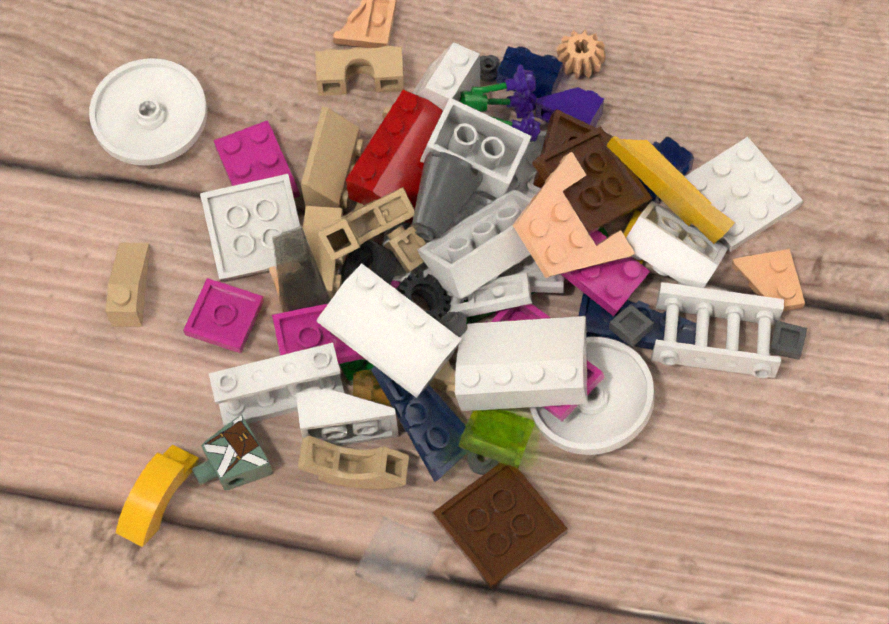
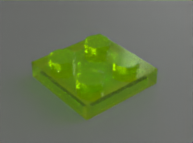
[458,409,535,468]

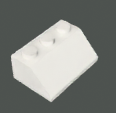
[626,201,728,288]

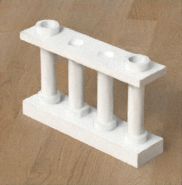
[651,282,784,378]
[209,343,344,427]

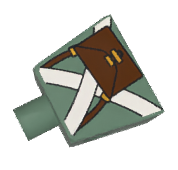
[192,415,273,490]

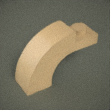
[298,436,409,489]

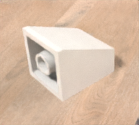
[412,42,480,111]

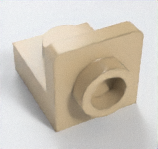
[383,225,426,273]

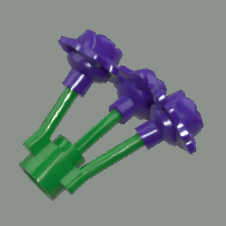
[459,65,541,142]

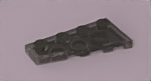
[272,226,330,313]

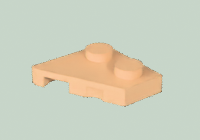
[333,0,397,48]
[732,249,805,311]

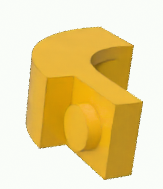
[116,444,199,547]

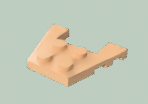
[513,152,635,278]

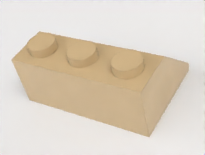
[301,107,365,211]

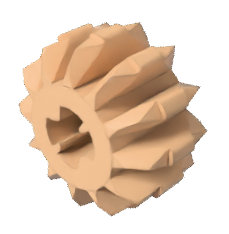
[557,29,606,79]

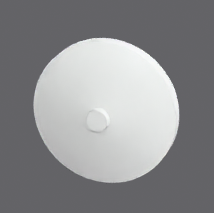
[89,58,207,166]
[530,337,655,455]

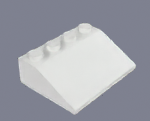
[455,316,587,411]

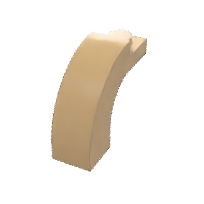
[318,187,415,261]

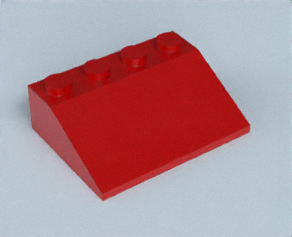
[346,90,443,226]

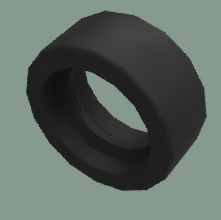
[341,240,396,285]

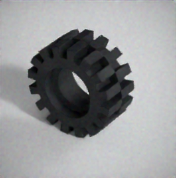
[396,272,451,322]

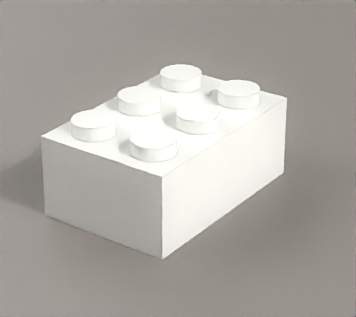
[420,98,532,198]

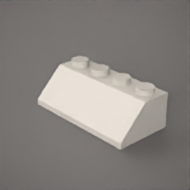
[417,189,532,299]
[317,264,462,398]

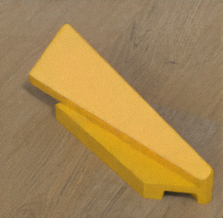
[606,136,735,244]

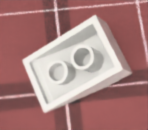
[296,387,399,446]

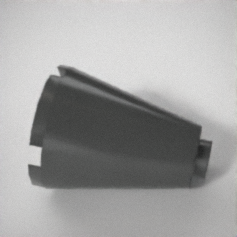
[412,151,483,240]

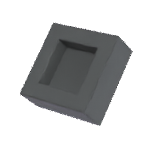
[609,304,654,347]
[769,321,807,360]

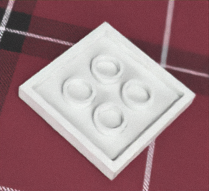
[685,137,803,252]
[200,174,308,282]

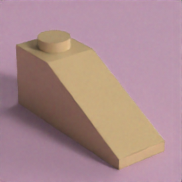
[105,243,150,327]

